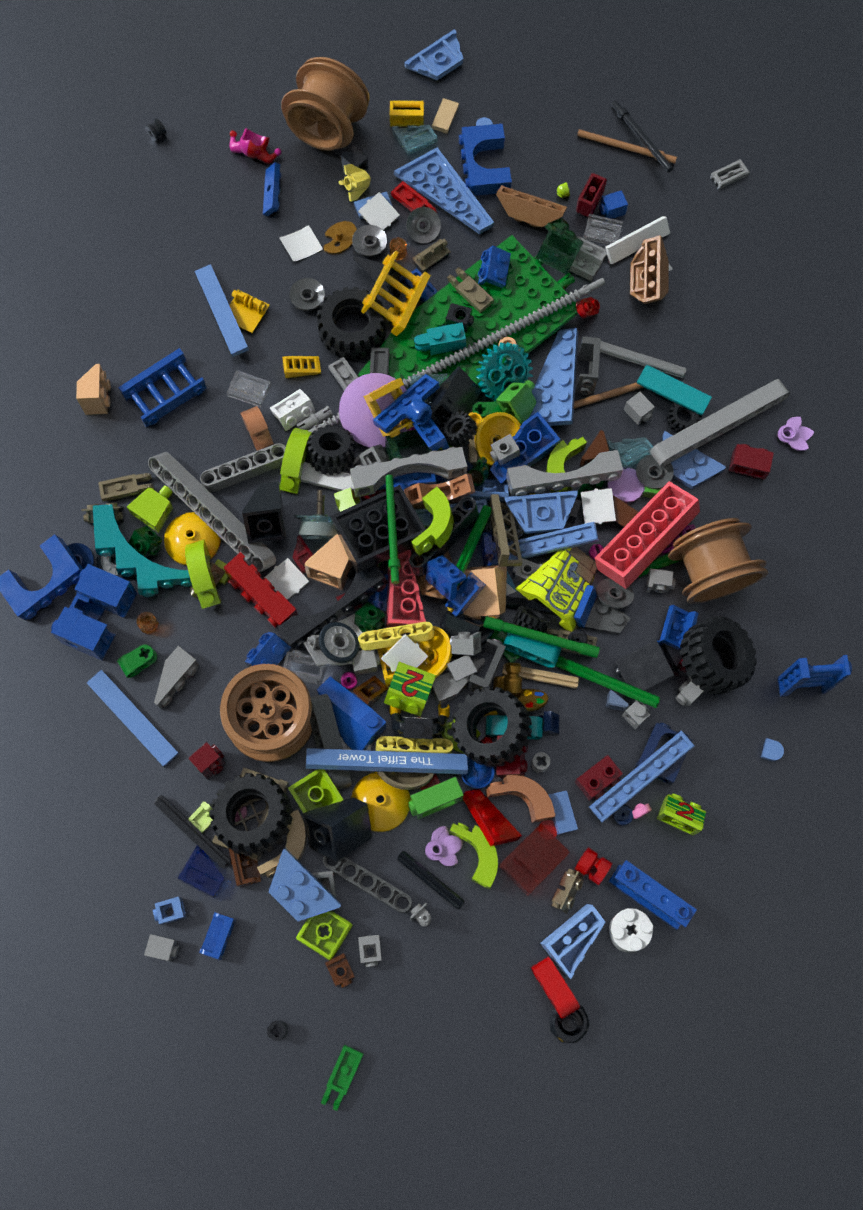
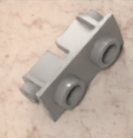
[410,903,431,927]

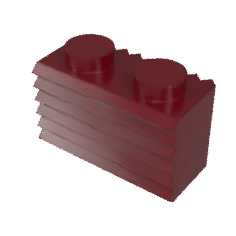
[576,173,607,217]

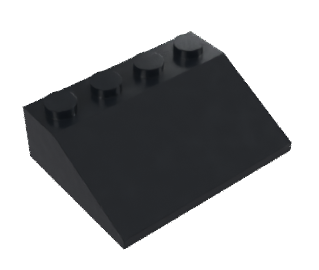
[330,485,426,573]

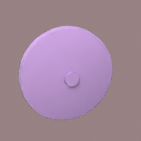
[339,373,408,447]

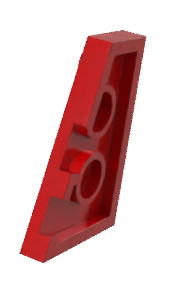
[463,789,522,847]

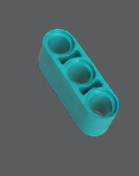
[503,633,562,668]
[485,715,543,740]

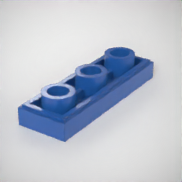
[263,162,281,217]

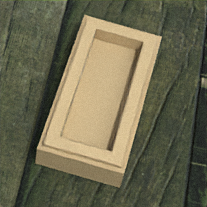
[432,98,459,134]

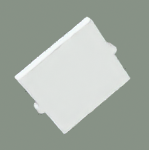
[358,192,400,230]
[581,488,616,525]
[264,558,309,600]
[381,634,428,672]

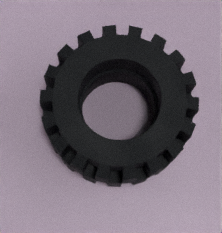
[308,425,355,475]

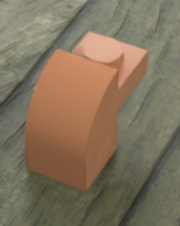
[240,406,274,451]

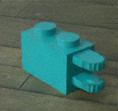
[414,322,466,355]

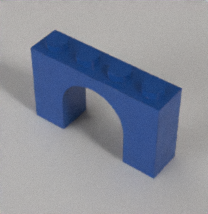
[459,124,512,196]
[0,534,83,620]

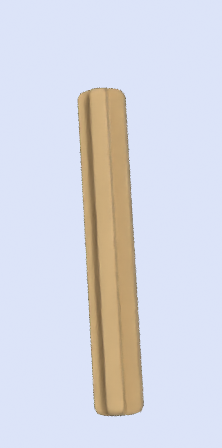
[502,664,579,689]

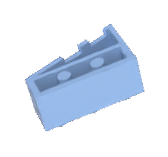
[540,904,605,979]

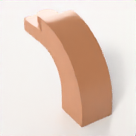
[404,474,475,509]
[485,775,555,823]

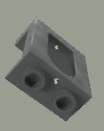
[575,337,601,395]
[468,639,506,693]

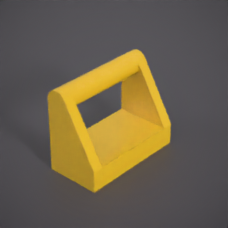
[390,101,424,127]

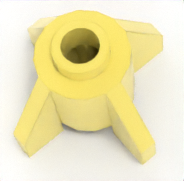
[339,164,371,201]

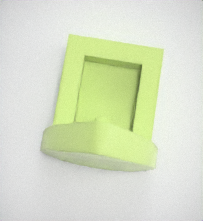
[188,801,214,834]

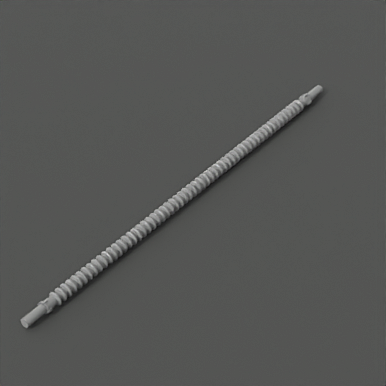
[308,278,605,432]

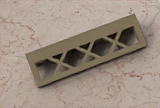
[488,494,523,566]

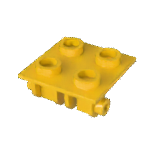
[229,290,270,333]

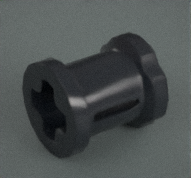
[267,1021,288,1041]

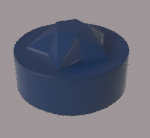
[613,804,633,825]

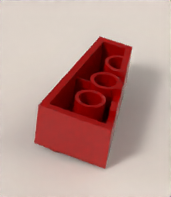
[224,552,298,628]

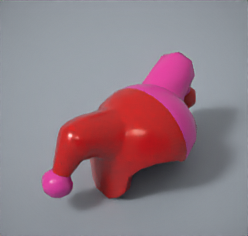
[230,128,282,164]

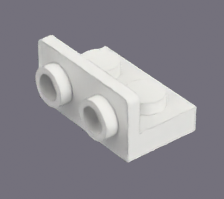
[270,389,316,431]

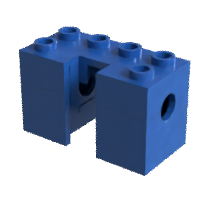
[51,564,138,661]

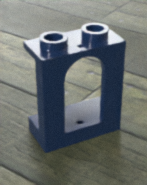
[634,723,693,786]

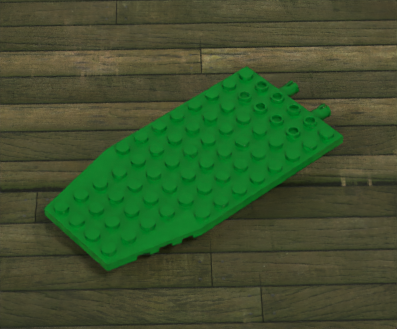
[357,235,578,390]

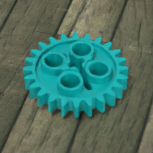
[476,342,533,401]

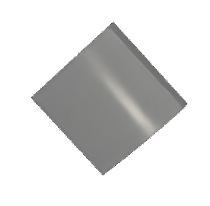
[560,236,607,281]

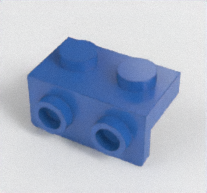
[478,246,511,288]
[426,555,466,601]
[660,605,699,650]
[245,632,291,666]

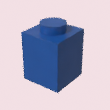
[599,190,628,221]

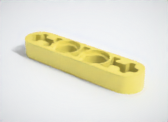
[358,622,435,650]
[375,736,453,754]

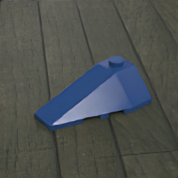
[490,412,561,484]
[317,676,386,750]

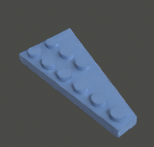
[394,147,494,234]
[529,328,578,426]

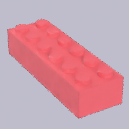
[595,481,700,589]

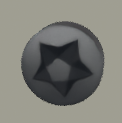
[568,630,588,643]

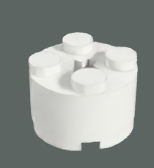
[609,908,653,953]

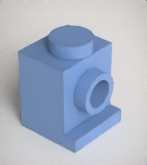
[153,897,187,925]

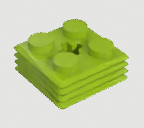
[296,911,353,960]

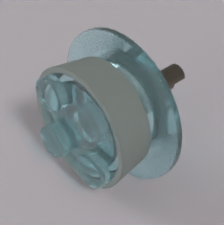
[293,490,337,540]

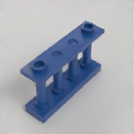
[118,348,207,427]
[777,655,852,697]
[608,860,697,930]

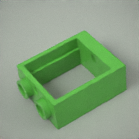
[408,777,464,820]

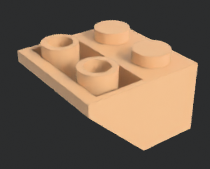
[76,364,111,415]

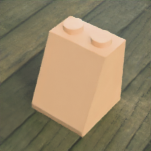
[304,534,353,590]
[459,565,507,619]

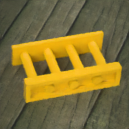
[361,251,431,336]

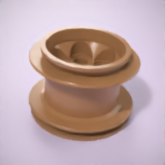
[281,57,370,150]
[668,518,768,604]
[220,664,312,762]

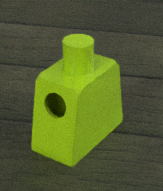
[127,485,173,533]

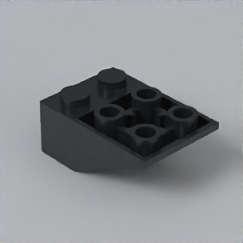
[424,366,481,427]

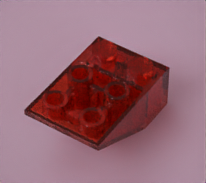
[499,824,570,896]

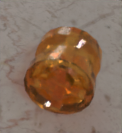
[389,237,407,260]
[137,612,159,634]

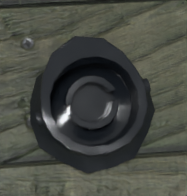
[550,1005,590,1043]

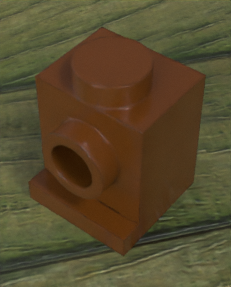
[325,953,355,988]

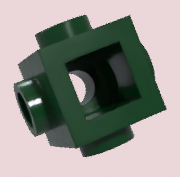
[128,526,162,558]
[354,602,386,632]

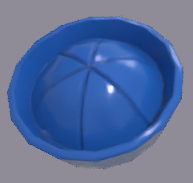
[461,757,495,789]

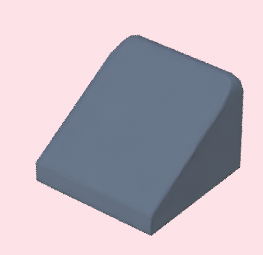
[606,690,628,711]

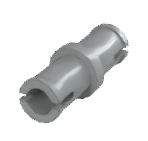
[296,406,333,430]

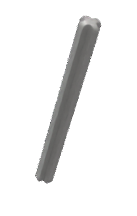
[586,336,687,378]

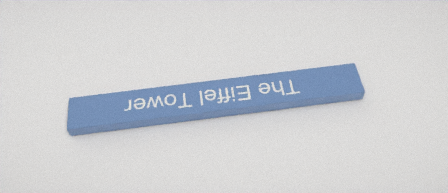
[306,748,468,774]

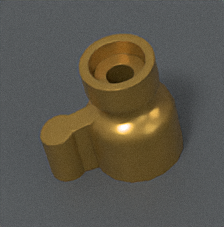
[493,663,522,693]

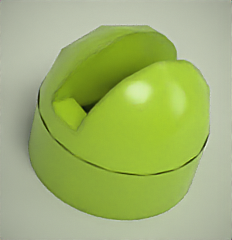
[557,182,570,198]

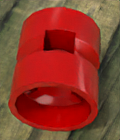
[574,847,613,885]

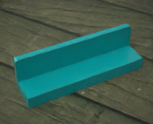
[637,364,712,415]

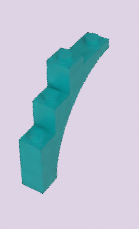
[93,504,192,597]

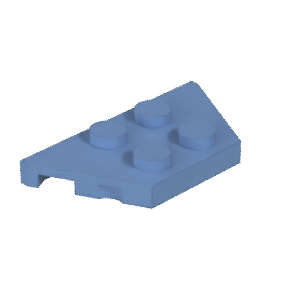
[404,29,463,80]
[662,431,726,489]
[504,491,578,534]
[269,847,341,921]

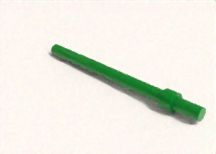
[385,475,401,584]

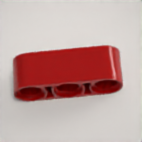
[531,956,581,1019]

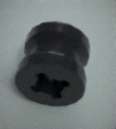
[145,118,167,141]

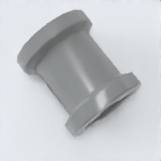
[531,752,551,773]

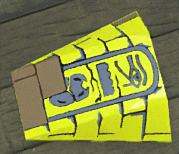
[515,547,597,632]

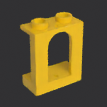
[363,378,414,438]

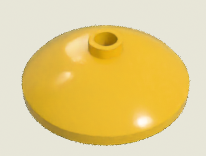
[475,412,521,466]
[164,512,221,566]
[414,626,452,678]
[351,772,410,832]

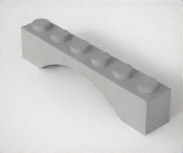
[350,447,467,497]
[506,450,623,496]

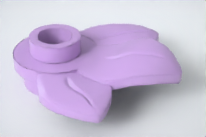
[778,417,814,451]
[425,826,463,867]

